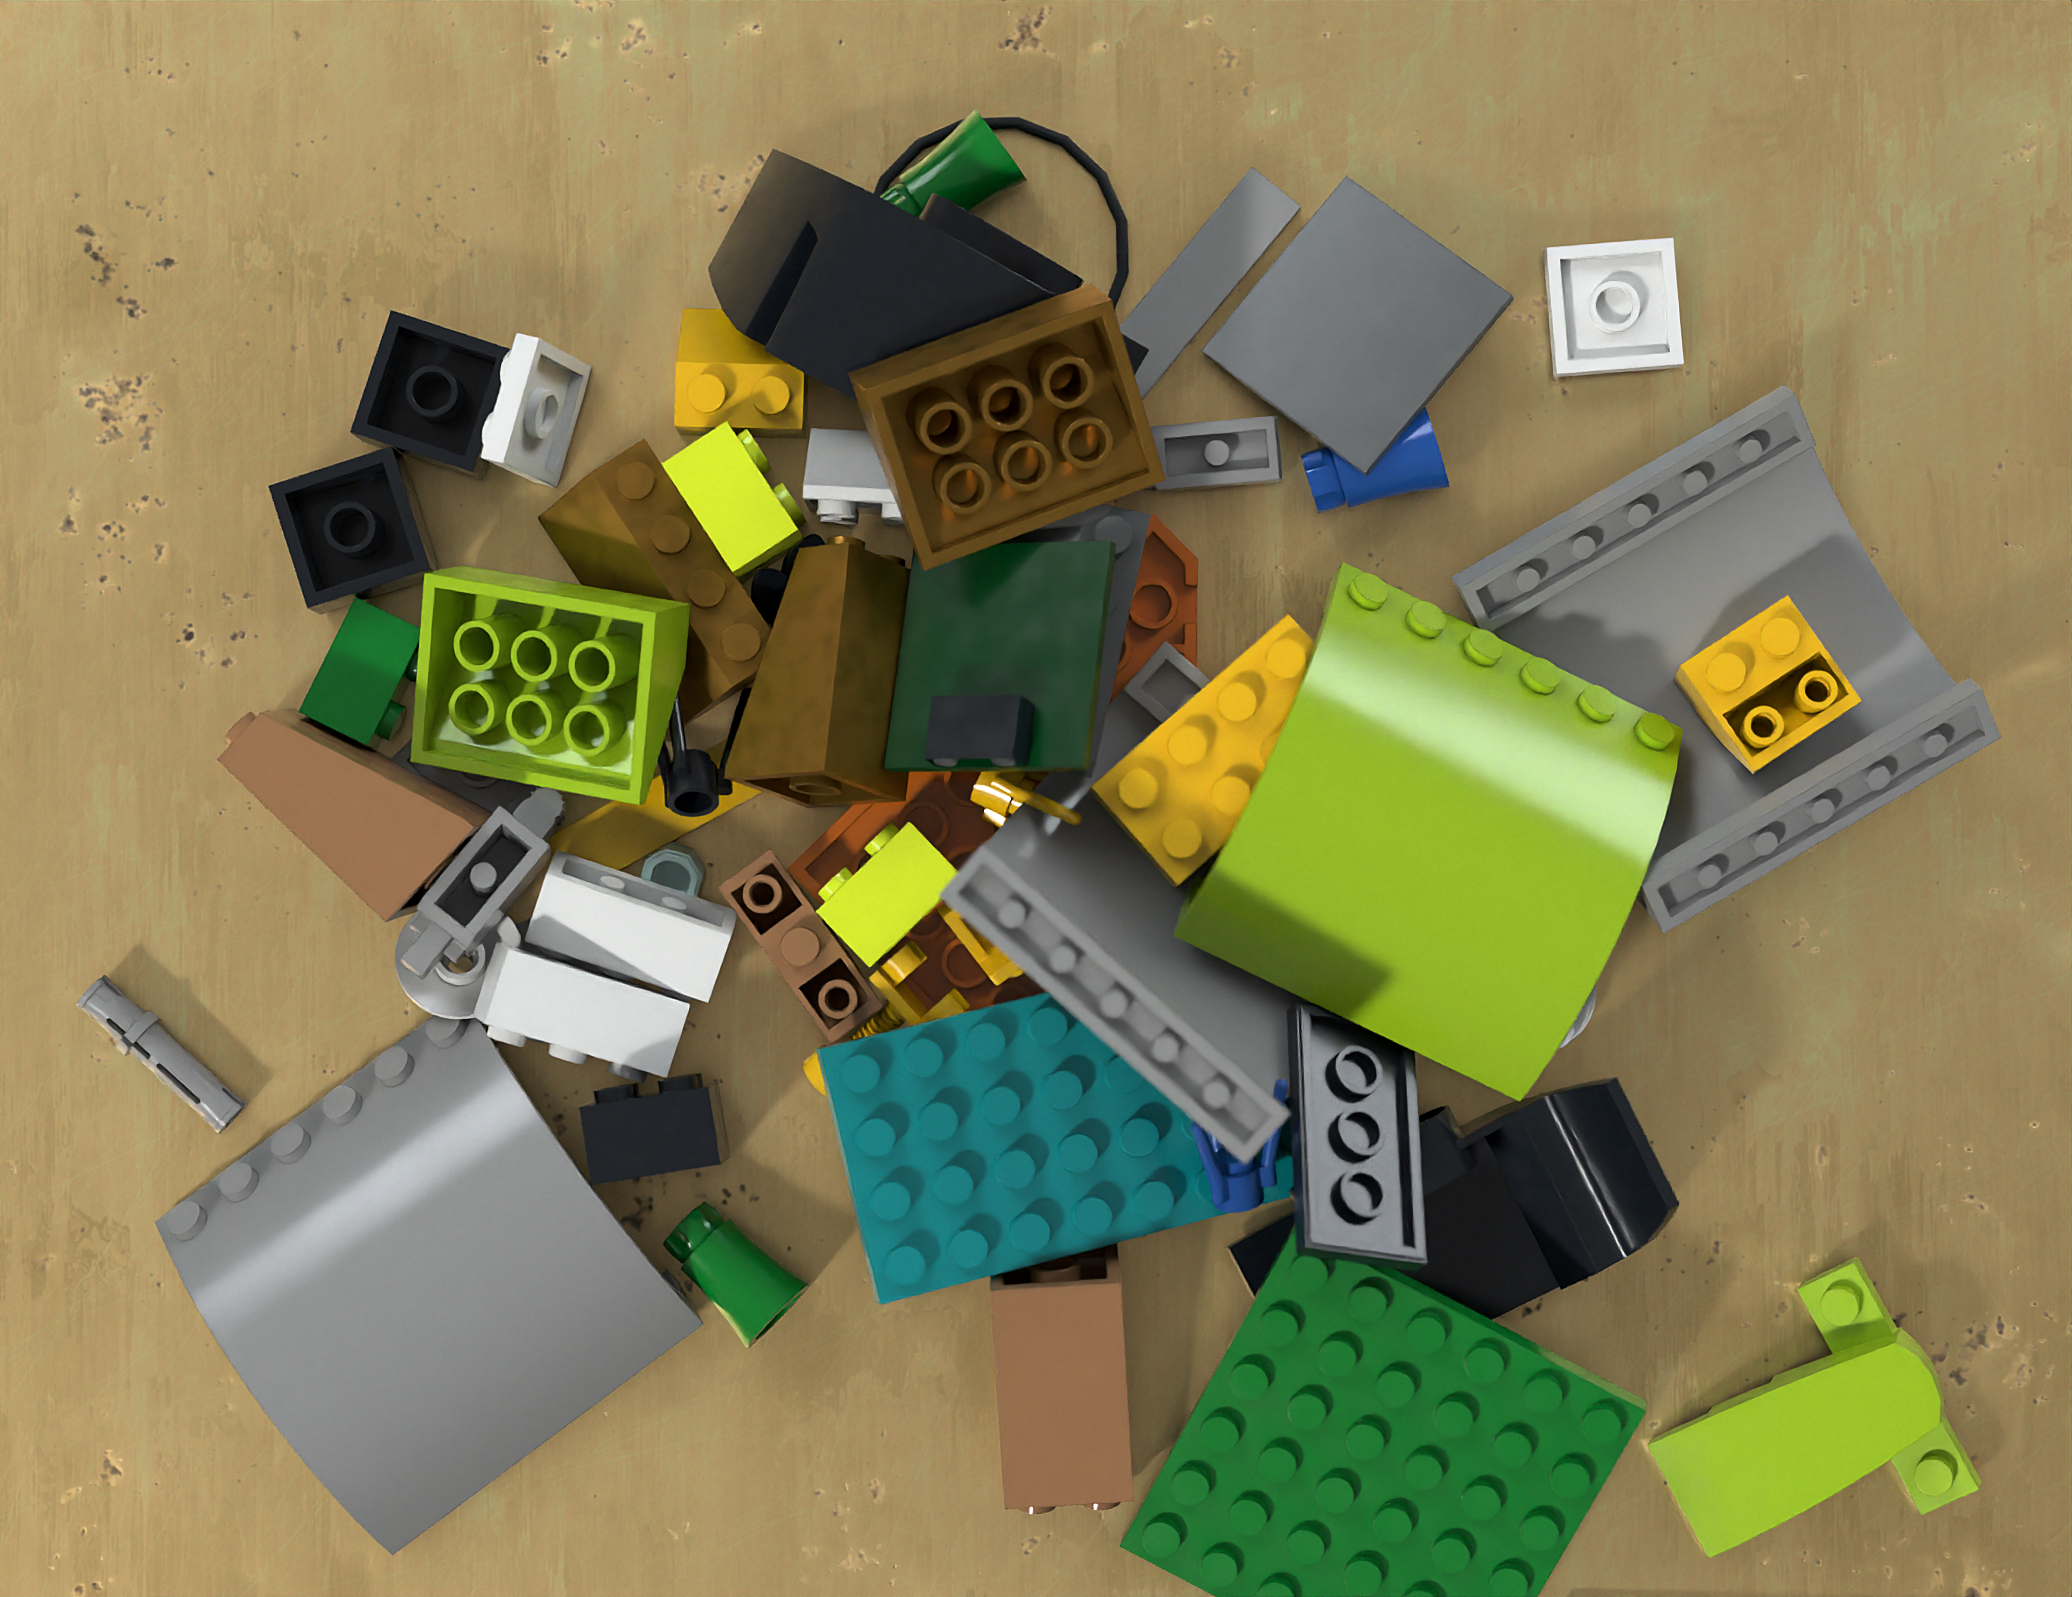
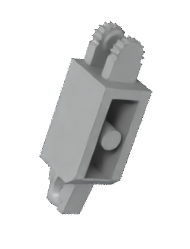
[401,787,565,980]

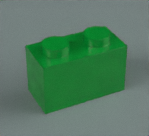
[298,597,420,749]

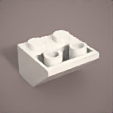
[803,428,906,528]

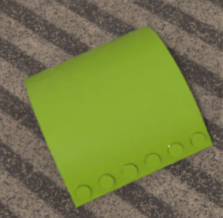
[1173,562,1683,1101]

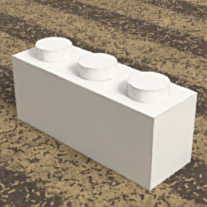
[524,850,738,1003]
[473,942,691,1083]

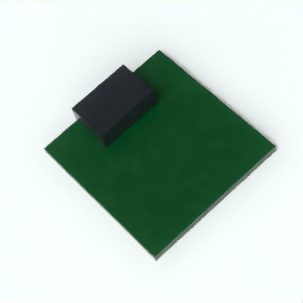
[884,540,1116,772]

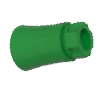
[880,108,1027,217]
[663,1201,810,1349]

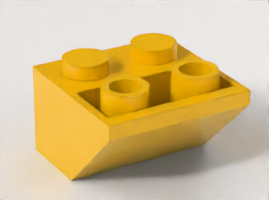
[1673,595,1862,774]

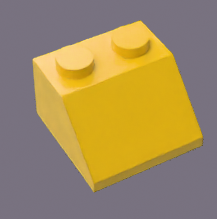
[674,308,808,439]

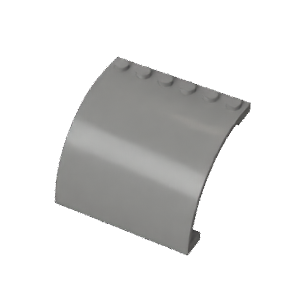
[1451,385,2001,933]
[938,641,1317,1164]
[155,1015,704,1555]

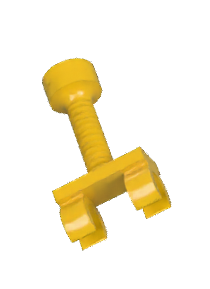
[802,940,970,1097]

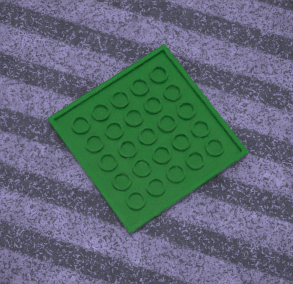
[1120,1224,1647,1597]

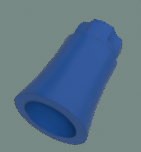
[1301,407,1450,513]

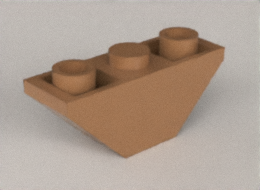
[718,849,884,1044]

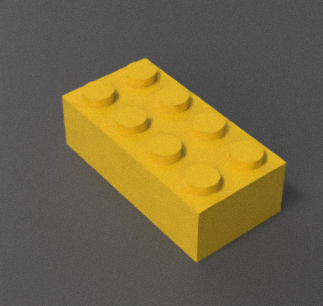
[1089,614,1315,887]

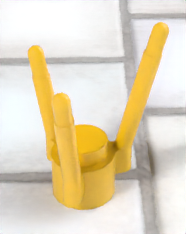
[970,771,1082,828]

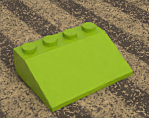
[410,565,691,805]

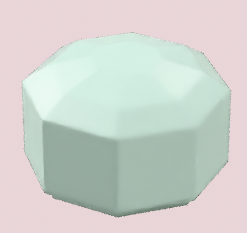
[641,842,706,897]

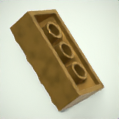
[538,438,771,726]

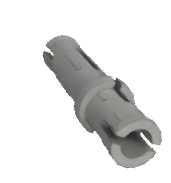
[76,975,247,1134]

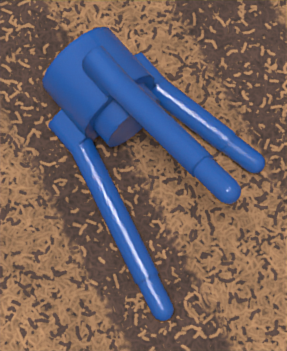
[1191,1079,1288,1213]

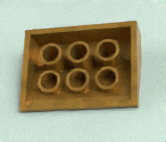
[848,284,1166,571]

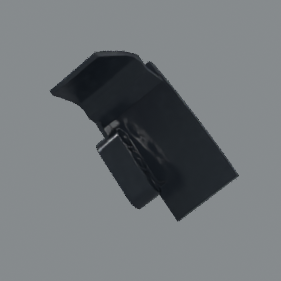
[708,149,1149,402]
[1225,1077,1680,1320]

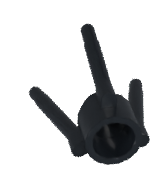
[657,687,751,817]

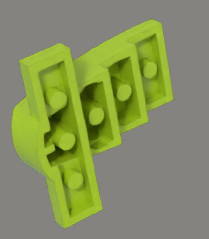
[1647,1256,1982,1559]

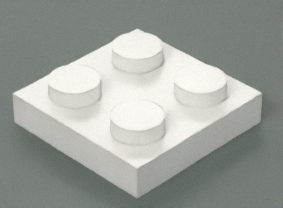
[1543,238,1684,377]
[480,333,592,488]

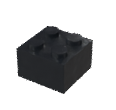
[350,310,512,481]
[268,446,440,615]
[579,1073,730,1185]

